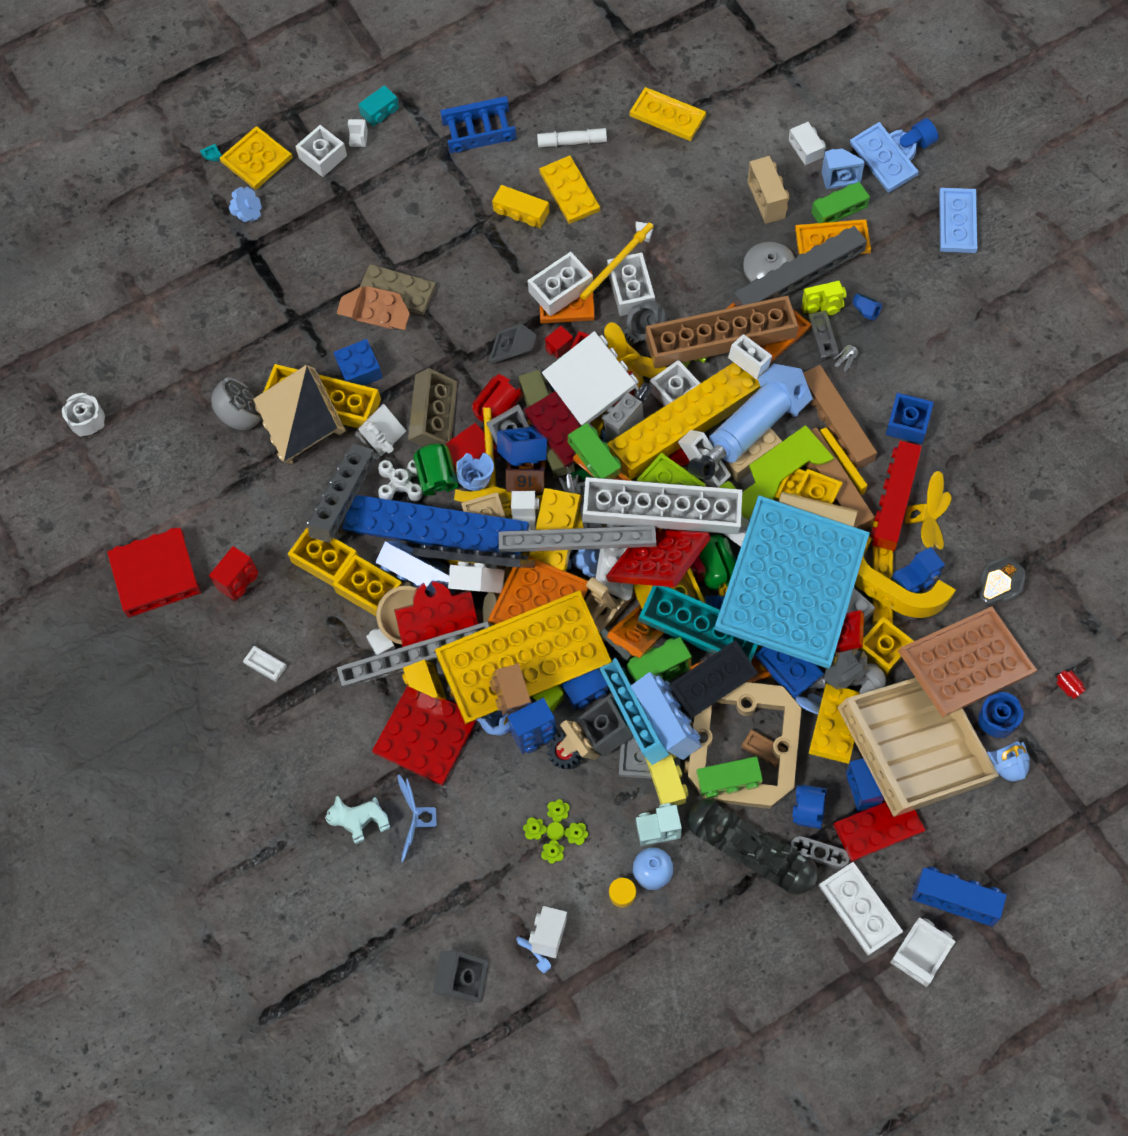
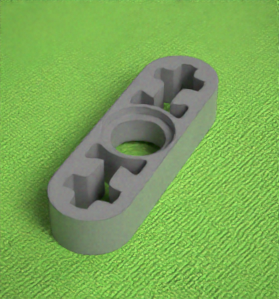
[790,836,850,869]

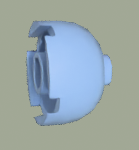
[633,847,673,890]

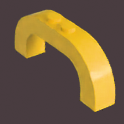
[854,536,956,618]

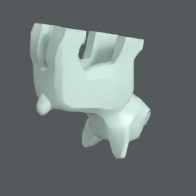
[325,796,390,844]

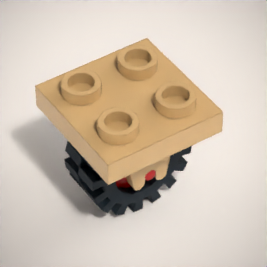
[547,720,601,770]

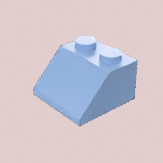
[822,149,864,190]

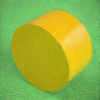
[609,878,636,908]

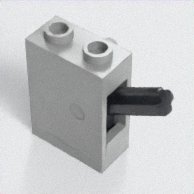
[602,383,653,443]

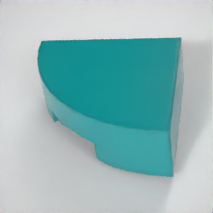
[200,144,222,161]

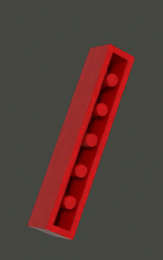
[870,441,922,551]

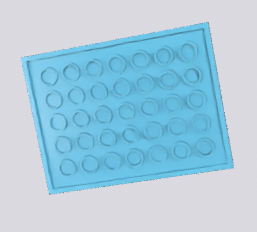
[714,495,870,669]

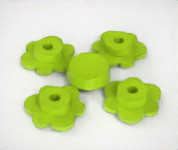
[523,799,588,864]

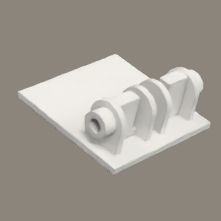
[358,404,406,456]

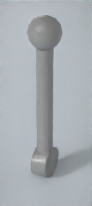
[355,430,380,461]

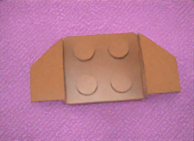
[337,286,410,330]

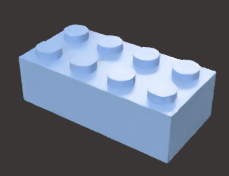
[631,672,702,760]

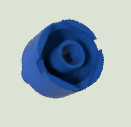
[978,692,1024,738]
[792,784,827,829]

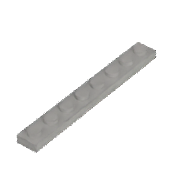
[499,526,656,553]

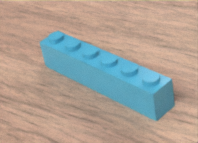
[599,658,669,765]

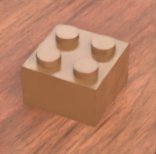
[489,663,531,715]

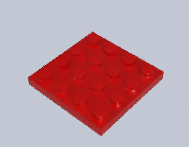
[606,529,711,587]
[372,685,477,786]

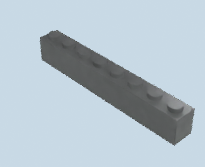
[733,226,867,307]

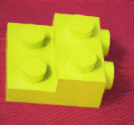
[801,281,846,315]

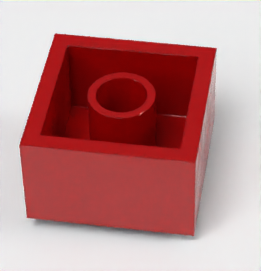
[209,546,259,601]

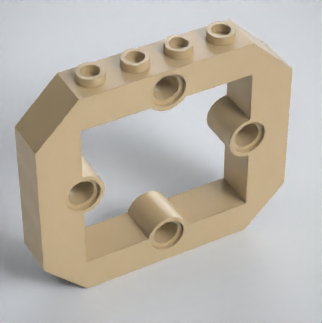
[684,682,801,809]

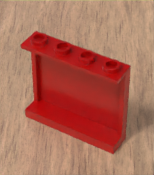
[107,527,201,618]

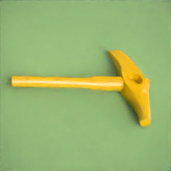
[454,408,512,504]

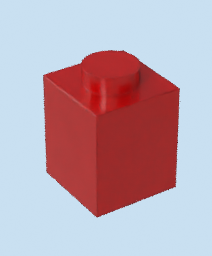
[545,326,574,359]

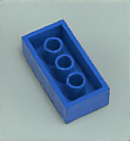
[911,867,1007,927]

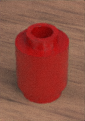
[1056,670,1086,700]

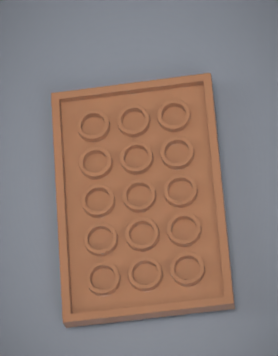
[898,607,1037,718]

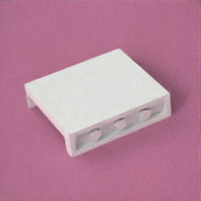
[542,331,639,427]

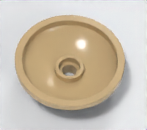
[376,586,428,644]

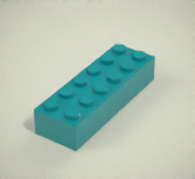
[637,586,758,662]

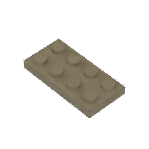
[359,264,436,316]

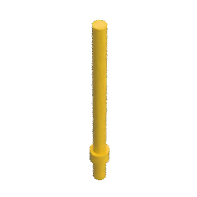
[580,222,654,300]

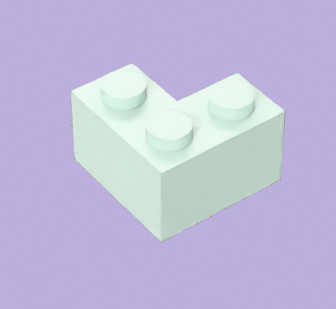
[636,803,681,846]

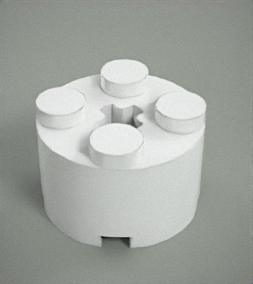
[62,393,105,436]

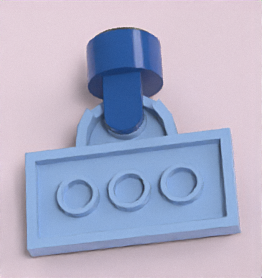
[850,118,939,193]

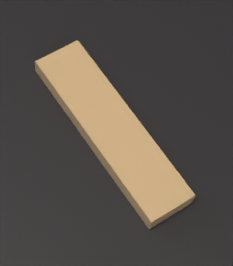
[779,492,858,527]

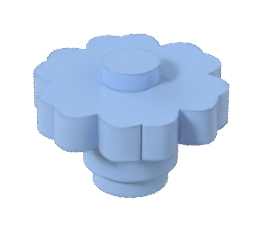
[229,187,262,222]
[572,549,600,577]

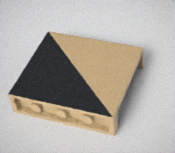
[253,365,346,465]

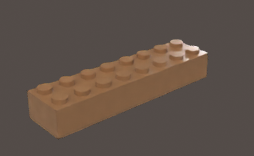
[645,296,798,369]

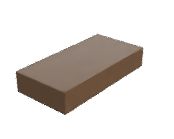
[741,729,786,767]

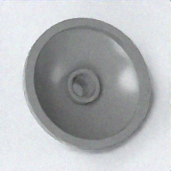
[743,242,796,282]

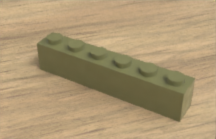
[518,370,577,478]

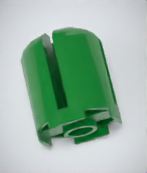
[413,443,458,496]
[698,534,737,590]

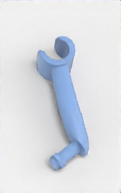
[516,936,551,973]

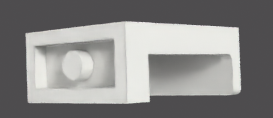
[890,918,956,987]

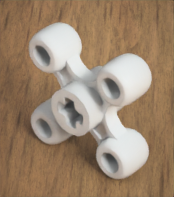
[378,460,423,501]

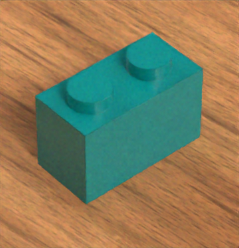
[358,85,399,127]

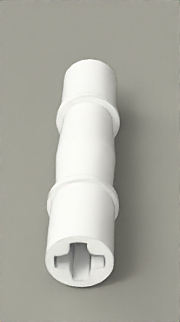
[537,128,607,148]

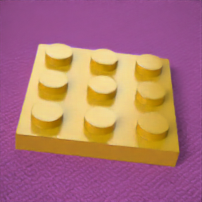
[220,126,293,190]

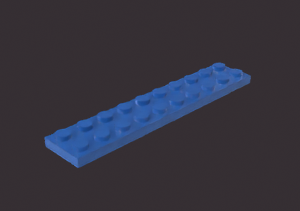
[342,495,530,555]

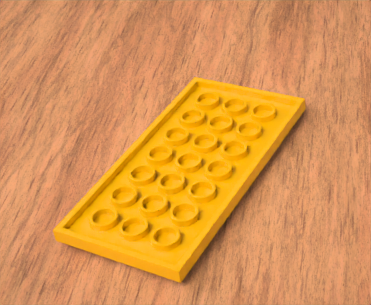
[434,590,612,724]

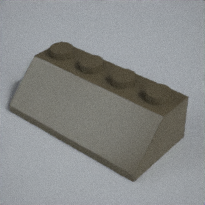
[408,368,457,446]

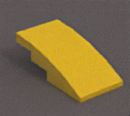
[773,469,843,504]

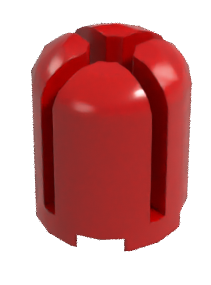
[471,374,524,423]

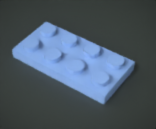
[939,188,977,253]

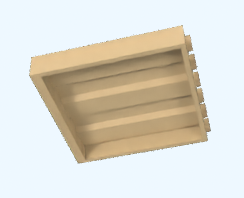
[837,678,999,817]

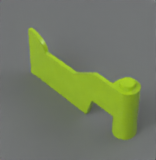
[719,425,834,521]

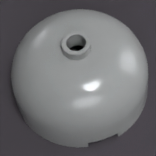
[211,377,263,430]

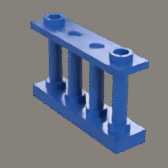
[440,96,516,153]

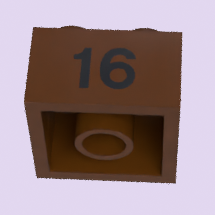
[506,459,547,495]

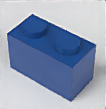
[562,669,608,711]

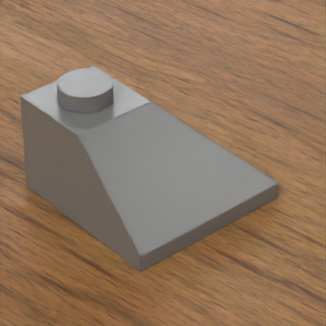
[487,405,529,445]

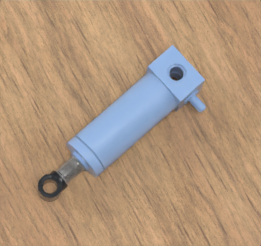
[688,364,813,480]

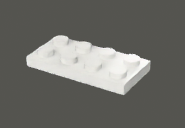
[596,524,633,601]
[819,862,903,956]

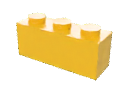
[492,185,549,228]

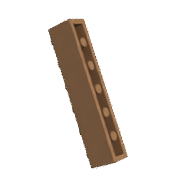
[803,365,877,469]
[805,427,875,530]

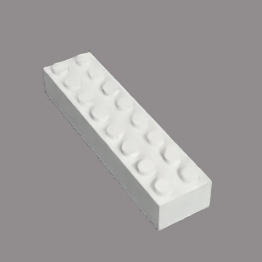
[582,477,742,534]

